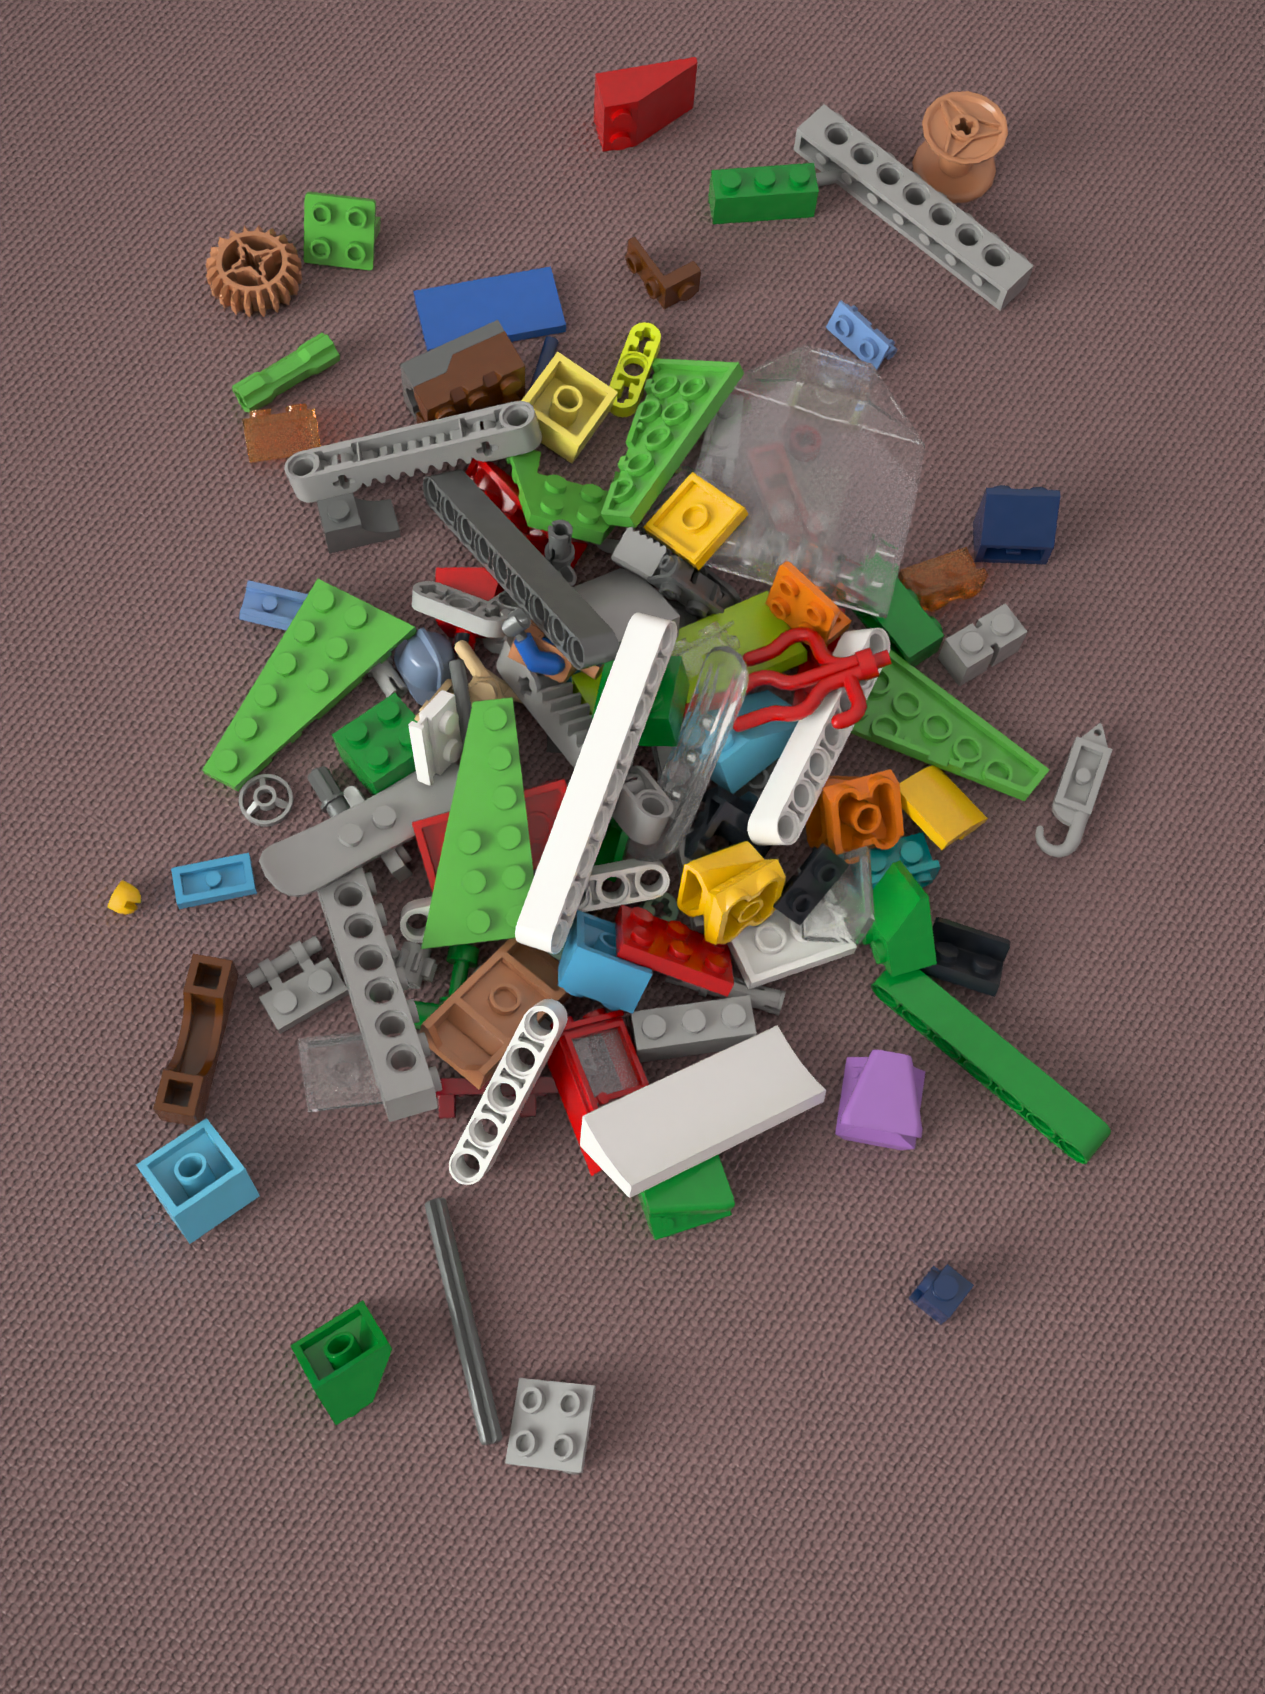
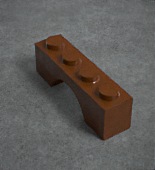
[153,953,239,1126]

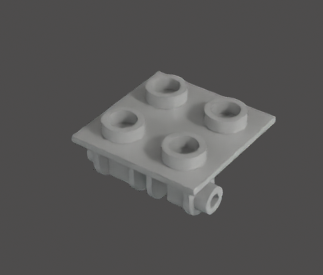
[505,1378,596,1475]

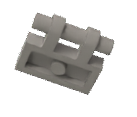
[245,936,349,1034]

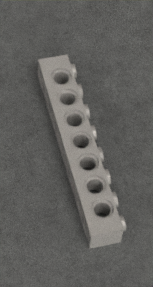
[794,104,1034,311]
[317,864,442,1122]

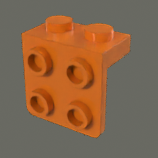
[765,561,852,646]

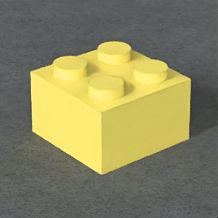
[521,351,618,464]

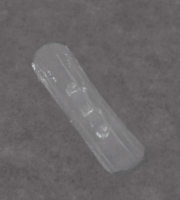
[628,646,749,862]

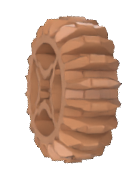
[206,225,302,318]

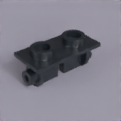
[773,842,850,926]

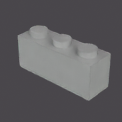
[629,995,757,1063]

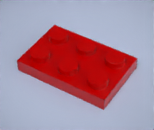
[615,904,734,997]

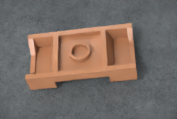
[420,938,572,1090]

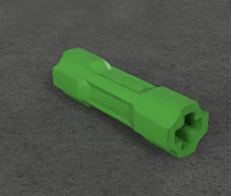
[232,333,340,415]

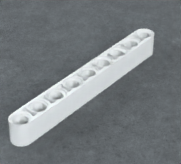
[515,612,677,954]

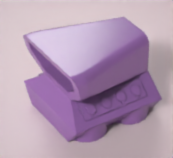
[835,1050,925,1150]

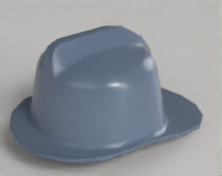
[394,627,456,706]

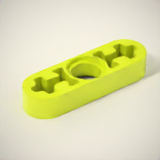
[609,322,661,417]

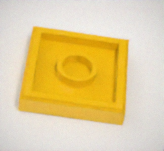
[643,472,748,570]

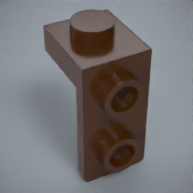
[625,237,701,309]

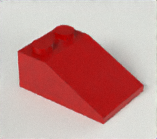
[594,57,698,152]

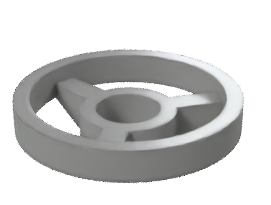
[239,774,294,827]

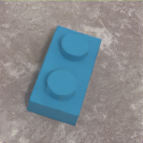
[171,853,257,909]

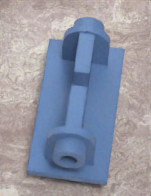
[826,300,897,372]

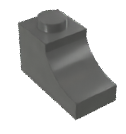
[317,492,401,554]

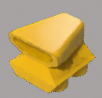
[677,841,786,945]

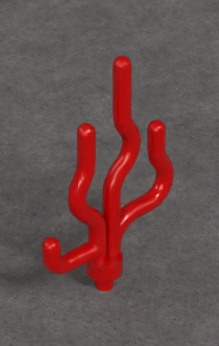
[683,627,892,732]

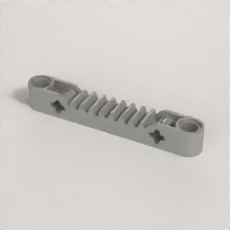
[284,401,542,503]
[496,636,673,845]

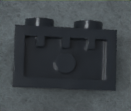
[920,917,1011,997]

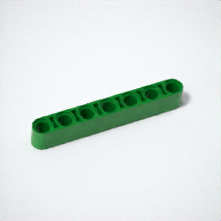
[871,969,1111,1164]

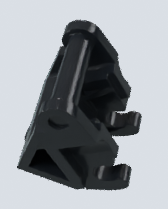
[684,786,772,861]

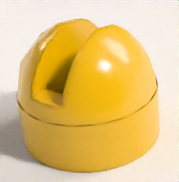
[107,880,141,915]

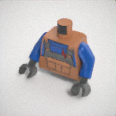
[502,566,604,683]

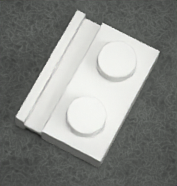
[408,690,463,786]

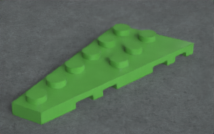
[601,358,744,528]
[202,579,417,791]
[851,649,1050,801]
[421,697,534,949]

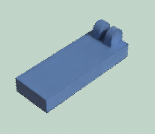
[239,580,308,630]

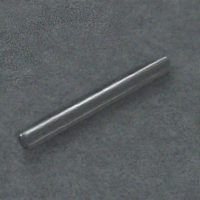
[425,1198,502,1445]

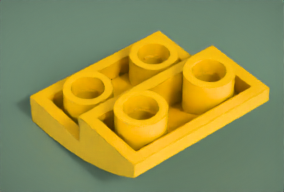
[900,765,988,850]

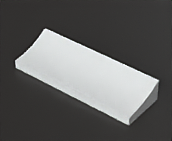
[580,1025,826,1198]

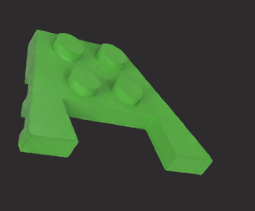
[506,450,620,545]

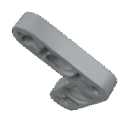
[412,581,520,638]

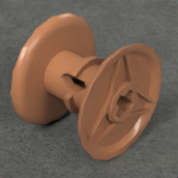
[912,91,1008,203]

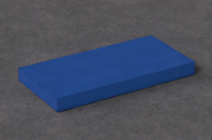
[413,266,566,351]

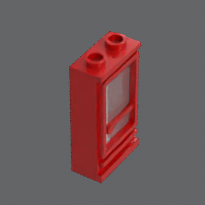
[547,1008,649,1176]

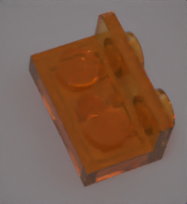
[242,404,321,464]
[898,547,988,611]

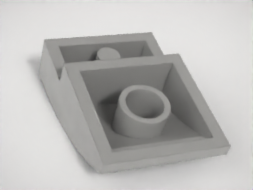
[573,568,680,647]

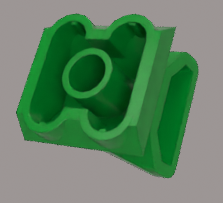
[638,1155,735,1240]

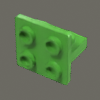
[304,192,381,270]

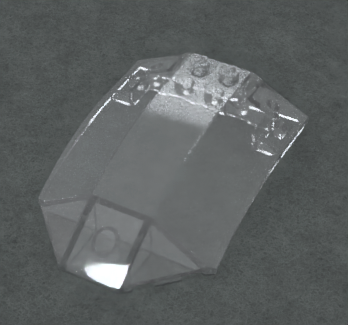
[671,344,925,619]

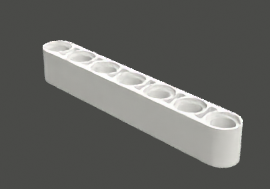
[747,628,890,846]
[400,856,670,943]

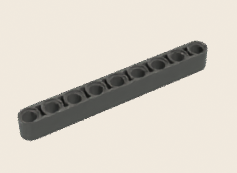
[423,469,619,670]

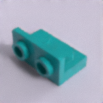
[850,832,941,897]

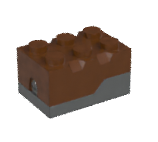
[400,320,525,426]

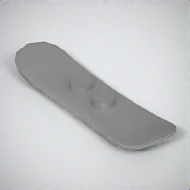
[259,763,459,897]

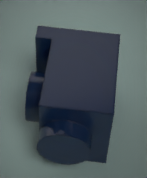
[908,1264,974,1325]

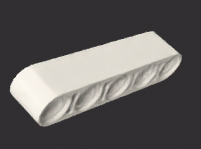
[449,999,568,1185]

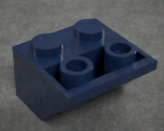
[973,485,1061,565]

